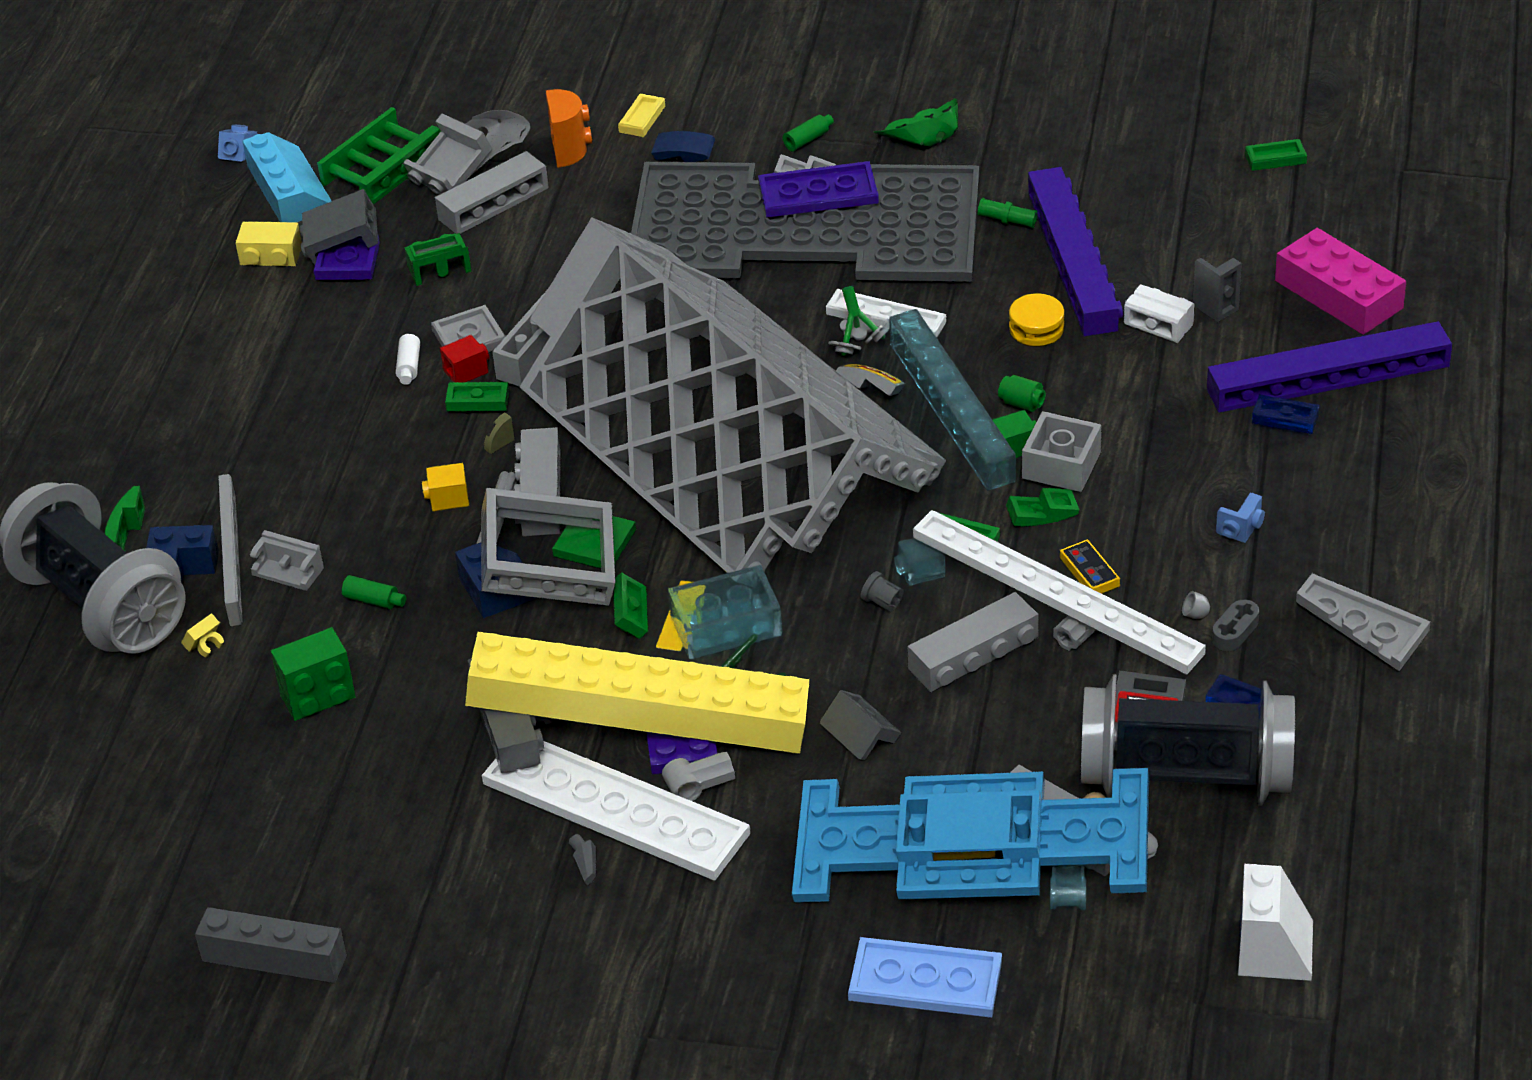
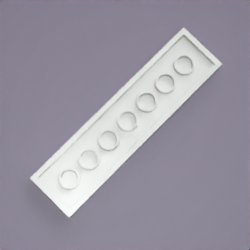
[482,741,750,881]

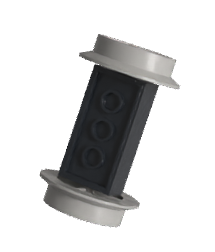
[0,482,186,653]
[1081,674,1295,806]

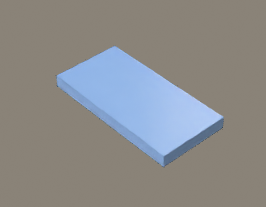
[848,937,1002,1018]

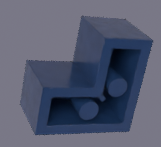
[146,525,219,583]

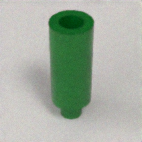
[783,114,834,151]
[342,575,406,609]

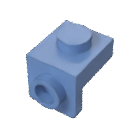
[218,125,257,162]
[1216,492,1265,543]

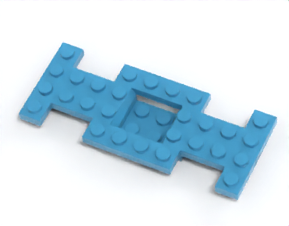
[792,768,1149,902]

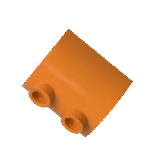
[546,89,592,168]

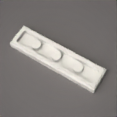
[826,289,946,340]

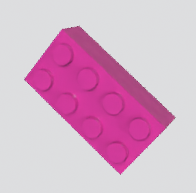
[1275,228,1406,335]

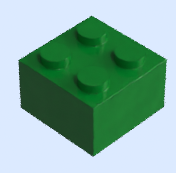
[270,627,356,721]

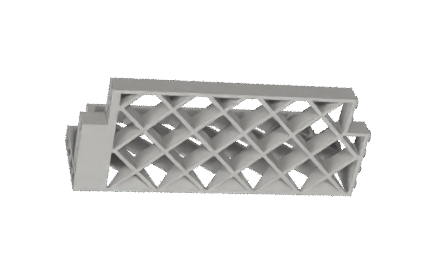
[520,217,946,586]

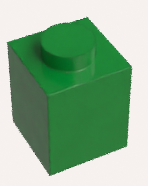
[991,410,1036,462]

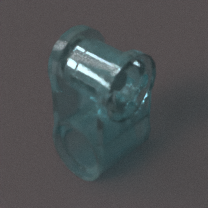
[1050,865,1086,910]

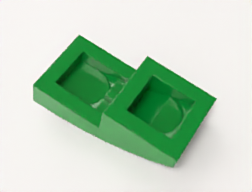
[1006,488,1079,526]

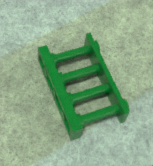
[317,107,441,205]

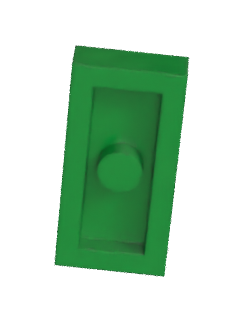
[445,382,509,412]
[614,572,648,639]

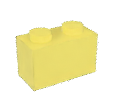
[236,222,302,266]

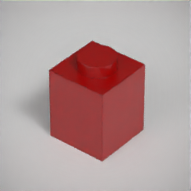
[440,335,489,382]

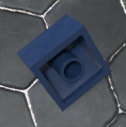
[455,542,538,618]

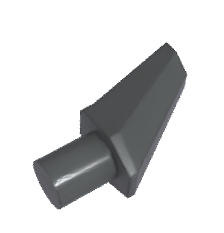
[569,834,596,885]

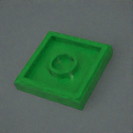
[552,516,636,568]

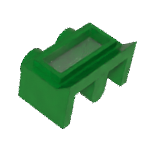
[404,233,472,286]

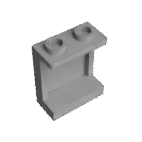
[403,114,492,195]

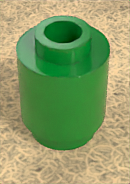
[998,375,1046,412]

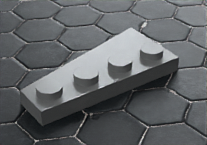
[1296,573,1431,671]

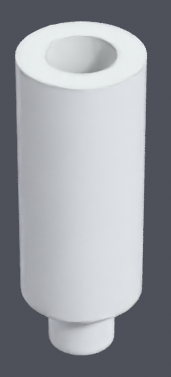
[396,334,420,385]

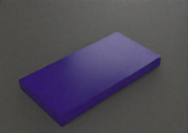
[758,161,879,217]

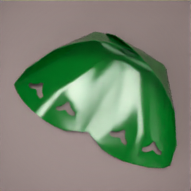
[873,98,958,147]

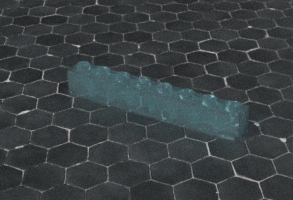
[889,309,1016,491]

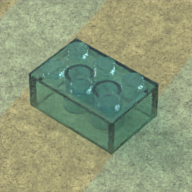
[668,565,782,660]

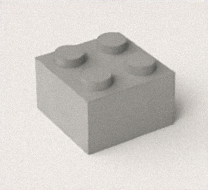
[1022,411,1102,492]

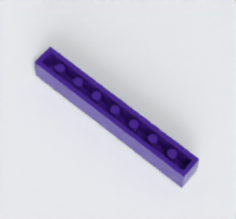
[1028,167,1123,336]
[1207,321,1452,413]

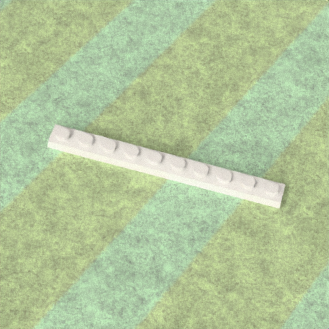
[913,510,1206,674]

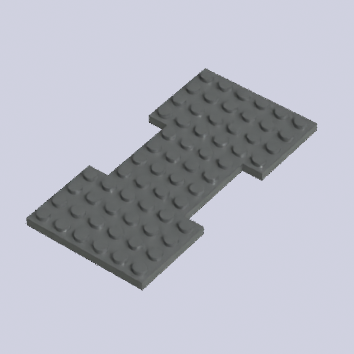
[631,162,979,282]

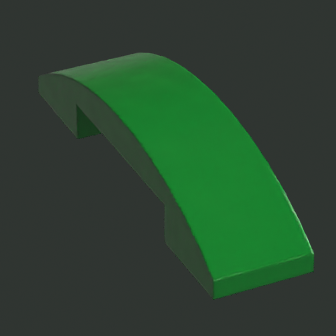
[105,486,145,551]

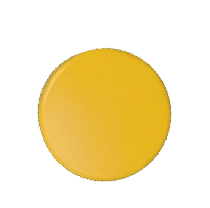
[1009,293,1064,346]

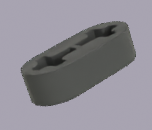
[1212,600,1259,651]

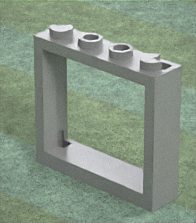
[481,488,615,606]

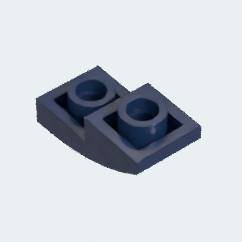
[651,131,715,162]

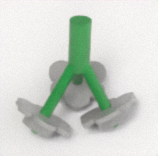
[828,286,890,356]

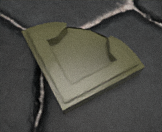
[484,412,515,454]

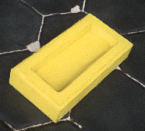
[618,94,665,137]

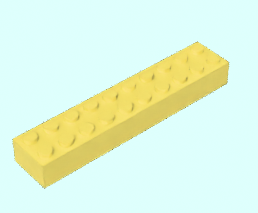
[465,632,809,754]

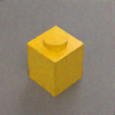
[422,463,469,511]

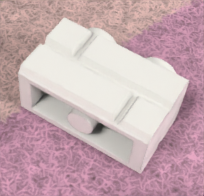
[1124,284,1194,343]

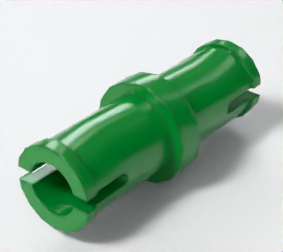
[977,198,1038,228]

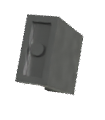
[300,189,378,265]

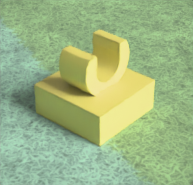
[181,613,224,658]

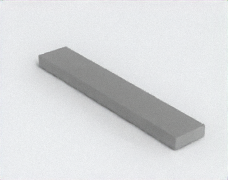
[219,474,243,626]

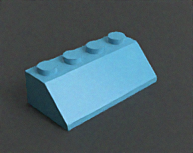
[242,132,332,223]

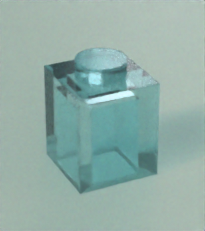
[894,538,945,586]

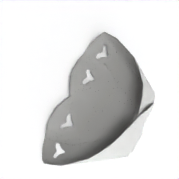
[466,110,530,178]

